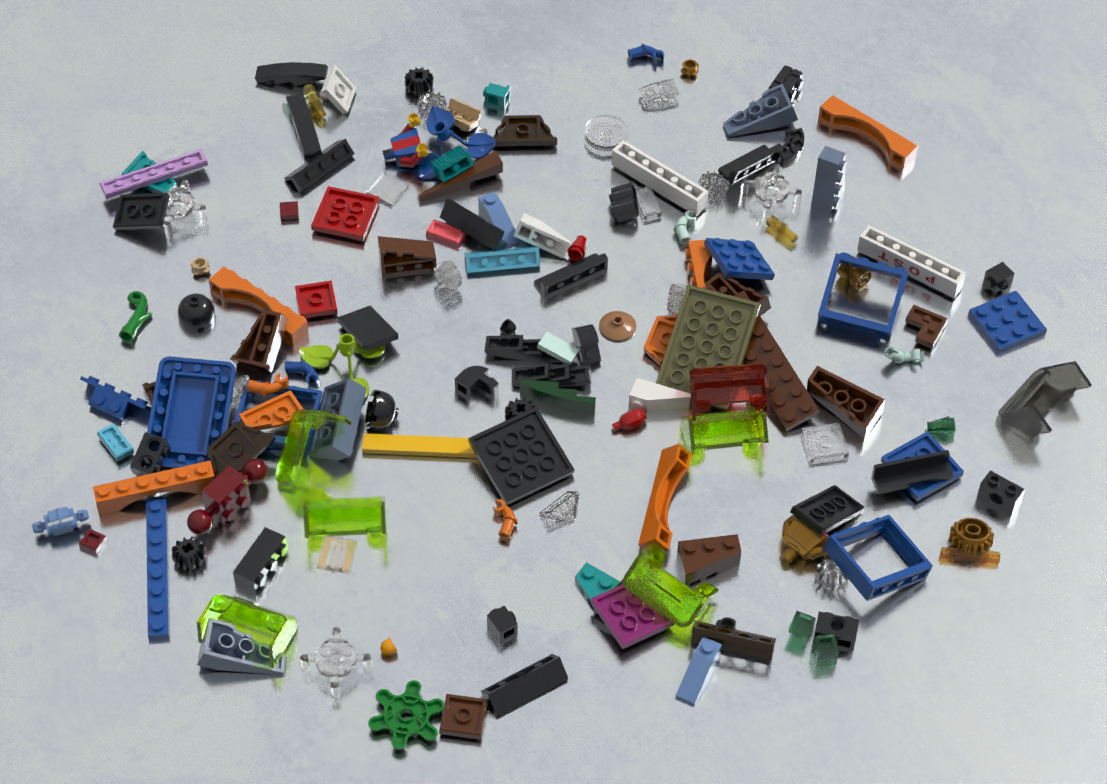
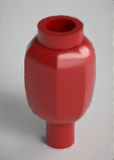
[612,408,647,431]

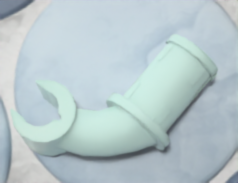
[673,210,697,245]
[884,346,924,364]

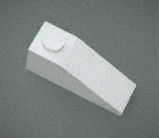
[514,213,571,258]
[629,378,691,412]

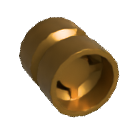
[837,256,873,290]

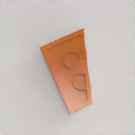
[239,390,309,430]

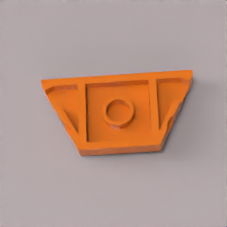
[644,314,678,367]

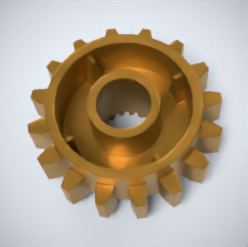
[949,518,994,555]

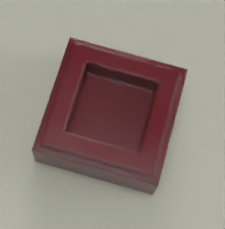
[280,201,299,220]
[78,529,107,555]

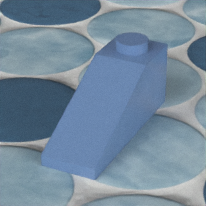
[478,192,520,247]
[676,637,722,706]

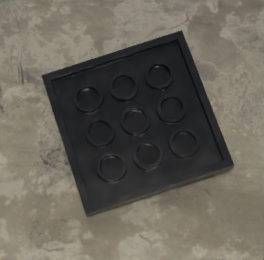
[468,407,575,505]

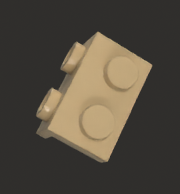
[445,98,482,132]

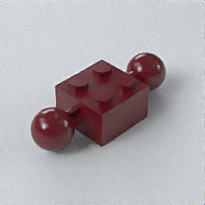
[187,459,268,535]

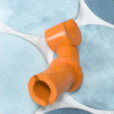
[247,373,289,397]
[492,499,518,539]

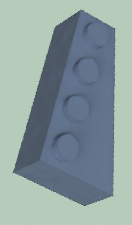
[811,146,847,214]

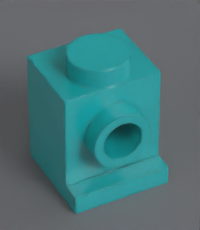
[483,83,511,110]

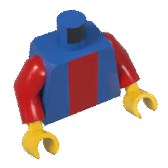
[382,113,428,168]

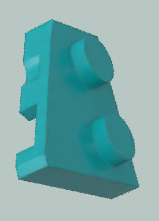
[575,562,620,611]

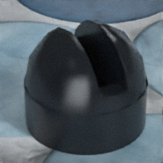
[500,319,516,335]

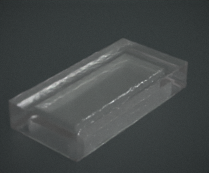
[636,186,662,220]

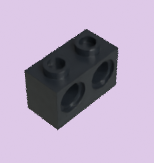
[130,432,171,476]

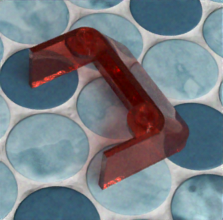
[689,364,771,421]

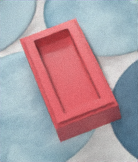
[426,219,467,247]

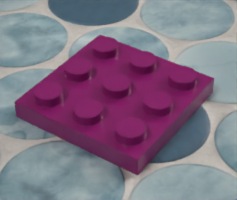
[590,575,675,649]

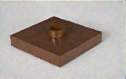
[439,694,488,740]

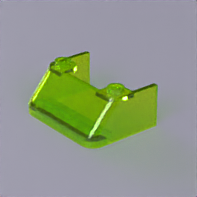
[276,409,351,497]
[681,409,769,453]
[303,496,387,539]
[197,594,297,668]

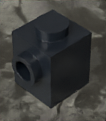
[983,262,1015,294]
[487,606,518,643]

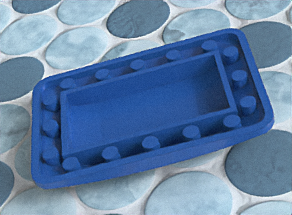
[147,356,236,468]

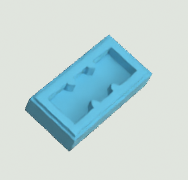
[97,423,134,462]

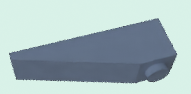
[723,83,798,137]

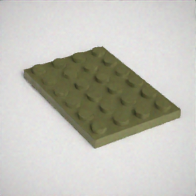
[656,285,761,411]

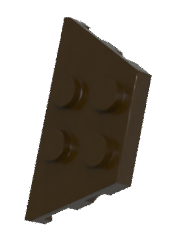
[493,115,557,146]
[207,422,277,477]

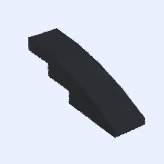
[255,62,328,86]
[286,93,321,157]
[484,335,563,363]
[512,362,591,387]

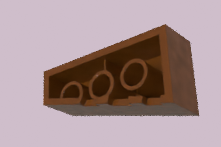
[807,366,885,440]

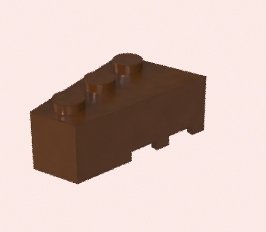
[705,272,771,316]

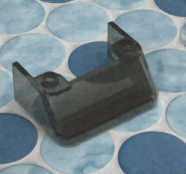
[998,361,1092,436]

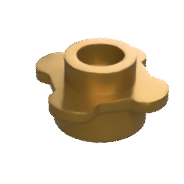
[681,59,699,76]

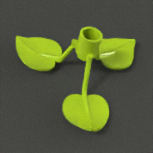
[299,334,385,397]

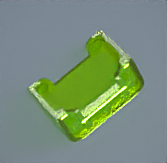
[623,543,719,628]

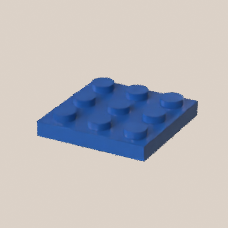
[704,238,775,280]
[968,291,1047,353]
[881,431,964,501]

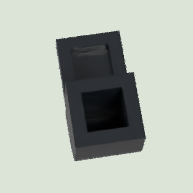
[572,324,601,365]
[455,366,499,399]

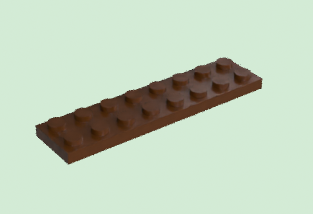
[735,291,820,432]

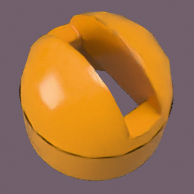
[380,638,398,656]

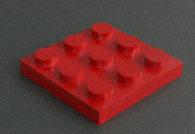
[311,186,380,241]

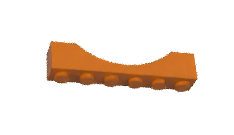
[818,95,918,170]
[685,240,713,289]
[209,266,308,346]
[638,443,692,556]
[93,460,215,516]

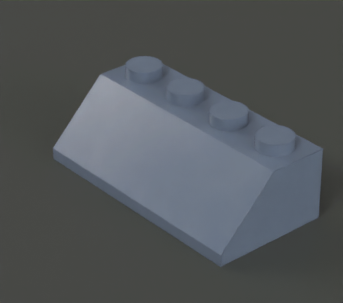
[309,378,366,461]

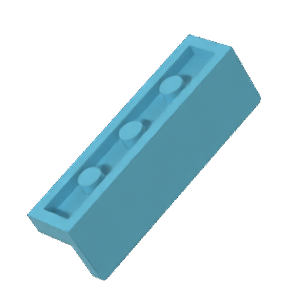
[464,246,540,273]

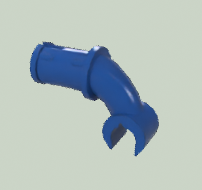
[627,43,664,65]
[285,360,320,387]

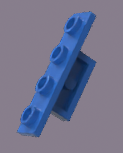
[80,375,151,420]

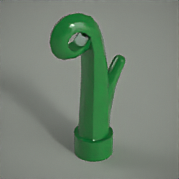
[119,291,152,342]

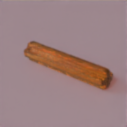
[940,547,1000,564]

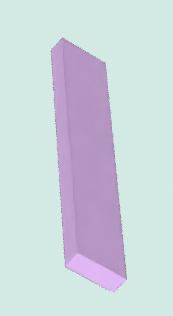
[99,149,208,199]

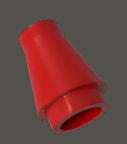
[567,235,587,261]

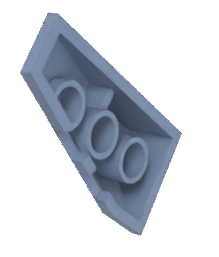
[197,618,287,675]

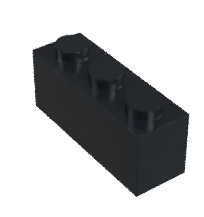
[233,527,288,593]

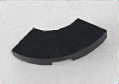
[779,128,805,165]

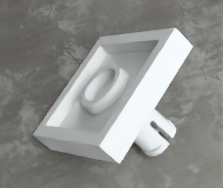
[320,65,356,114]

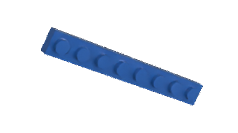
[146,498,169,640]

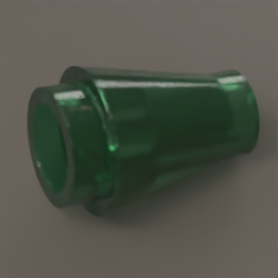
[927,416,956,435]

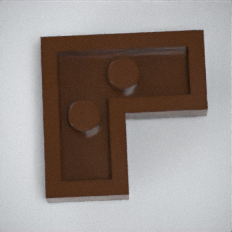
[905,304,948,349]

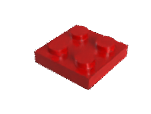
[295,280,338,318]

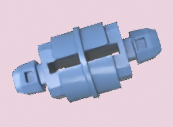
[32,506,89,537]

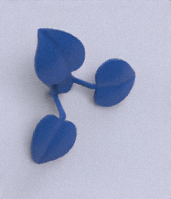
[418,106,496,179]

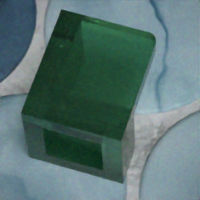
[788,611,816,647]
[812,634,839,667]

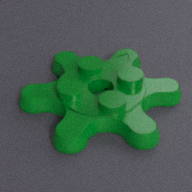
[368,680,445,750]

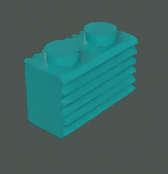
[430,145,474,183]

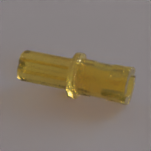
[303,84,327,119]
[766,215,799,244]

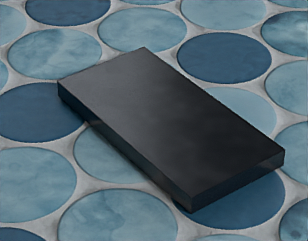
[790,485,865,535]

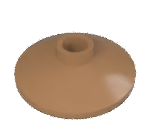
[599,311,636,341]

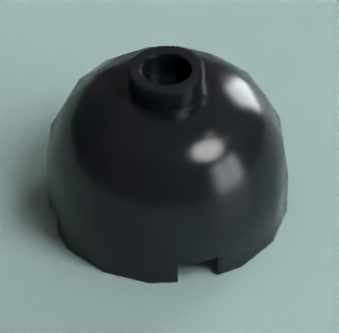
[178,293,215,331]
[365,390,399,429]

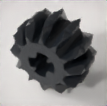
[405,67,434,96]
[505,397,536,420]
[172,536,206,571]

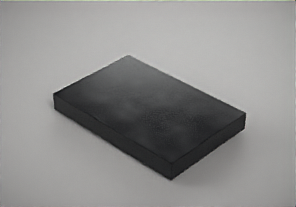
[113,193,170,230]
[338,306,399,351]

